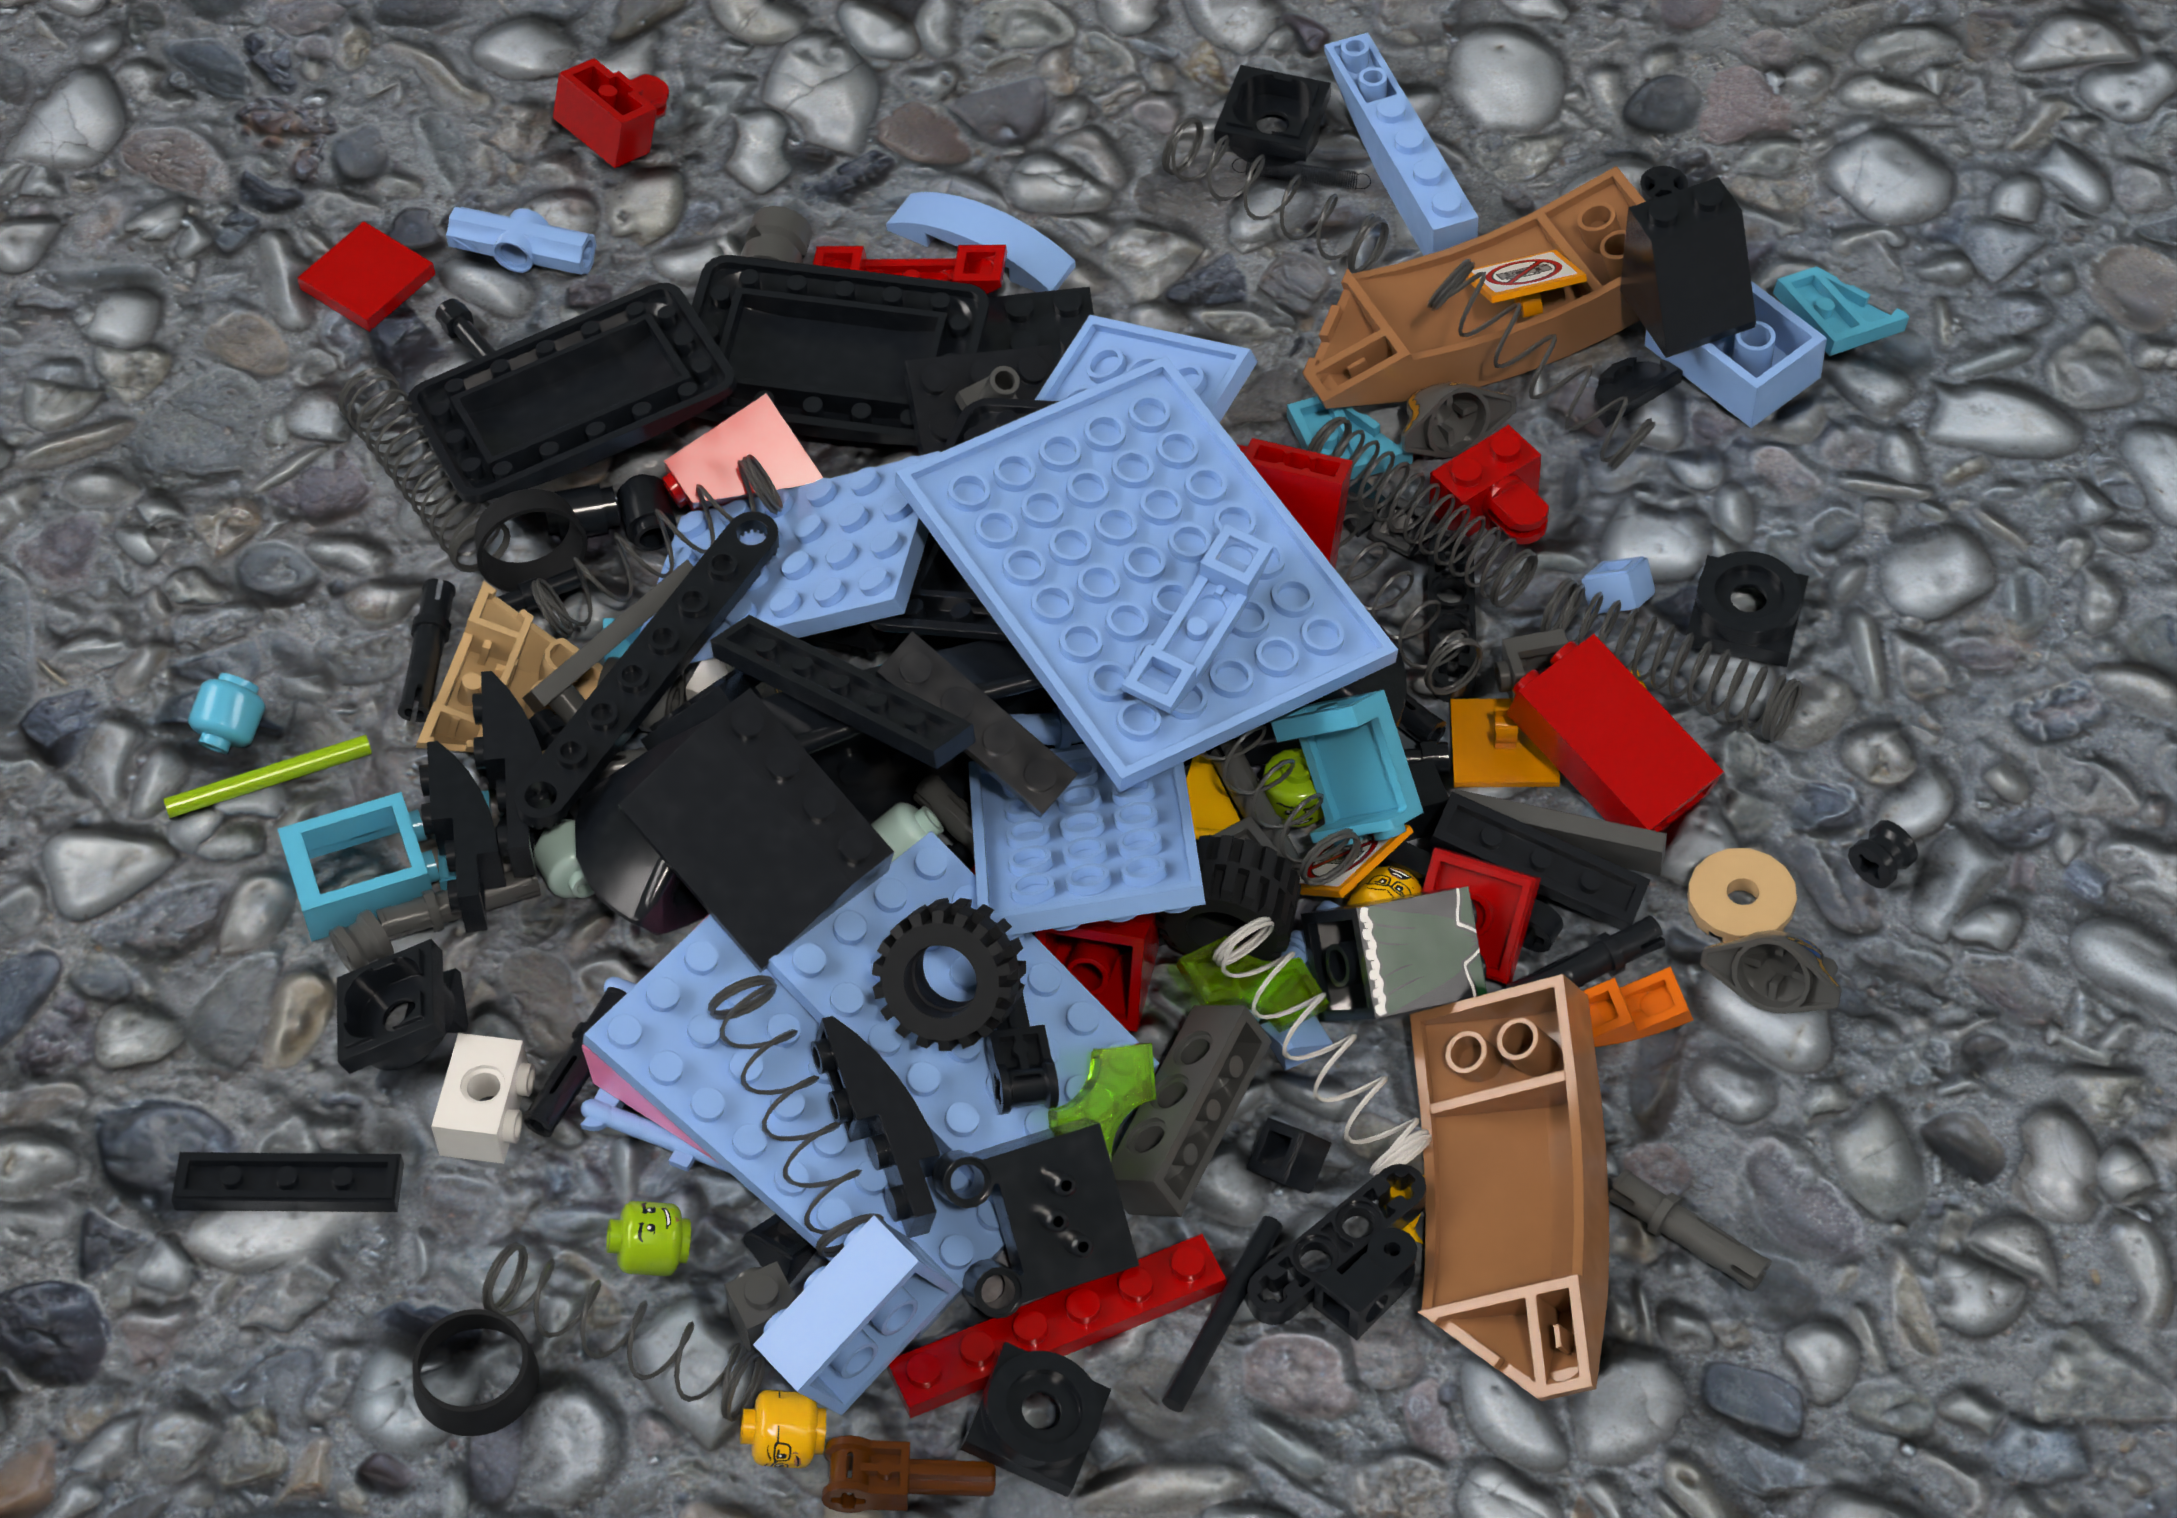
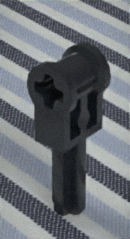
[985,981,1059,1115]

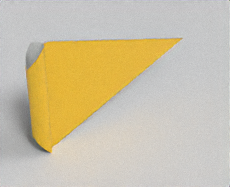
[1186,755,1241,840]

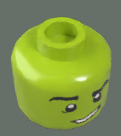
[1263,748,1324,828]
[606,1201,691,1276]

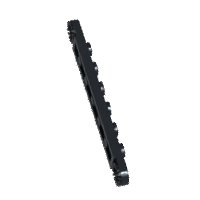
[514,512,779,829]

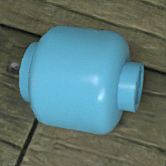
[188,673,265,754]

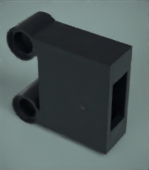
[932,1117,1139,1319]

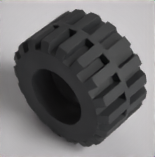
[1155,835,1301,968]
[872,898,1026,1051]

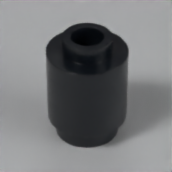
[617,474,676,551]
[546,483,620,541]

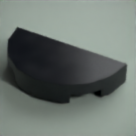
[1594,357,1683,428]

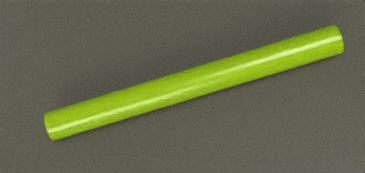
[163,734,372,818]

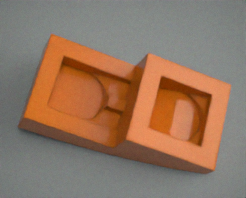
[1583,966,1694,1047]

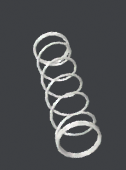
[1212,916,1432,1177]

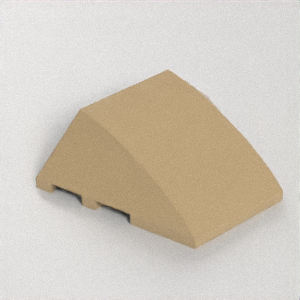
[416,581,603,754]

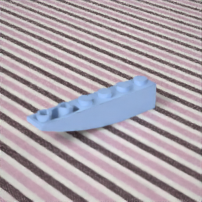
[1324,32,1479,256]

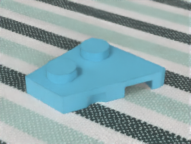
[1773,266,1909,356]
[1287,396,1413,480]

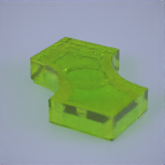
[1177,936,1329,1033]
[1048,1043,1156,1162]

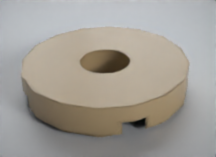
[1687,848,1797,943]

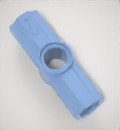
[446,207,597,275]

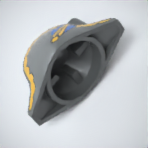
[1401,382,1516,458]
[1700,930,1842,1014]

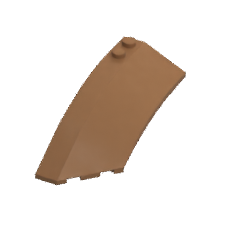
[1302,166,1646,409]
[1409,974,1610,1401]

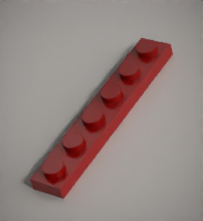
[887,1234,1226,1419]

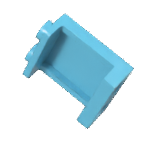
[1271,690,1424,847]

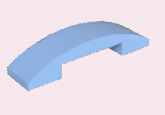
[886,192,1076,292]
[1121,523,1274,713]

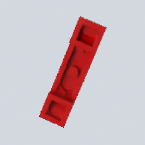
[813,245,1007,294]

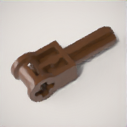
[822,1435,996,1513]

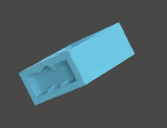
[277,792,441,941]

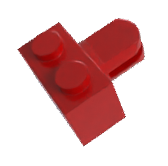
[553,58,669,168]
[1429,424,1549,545]

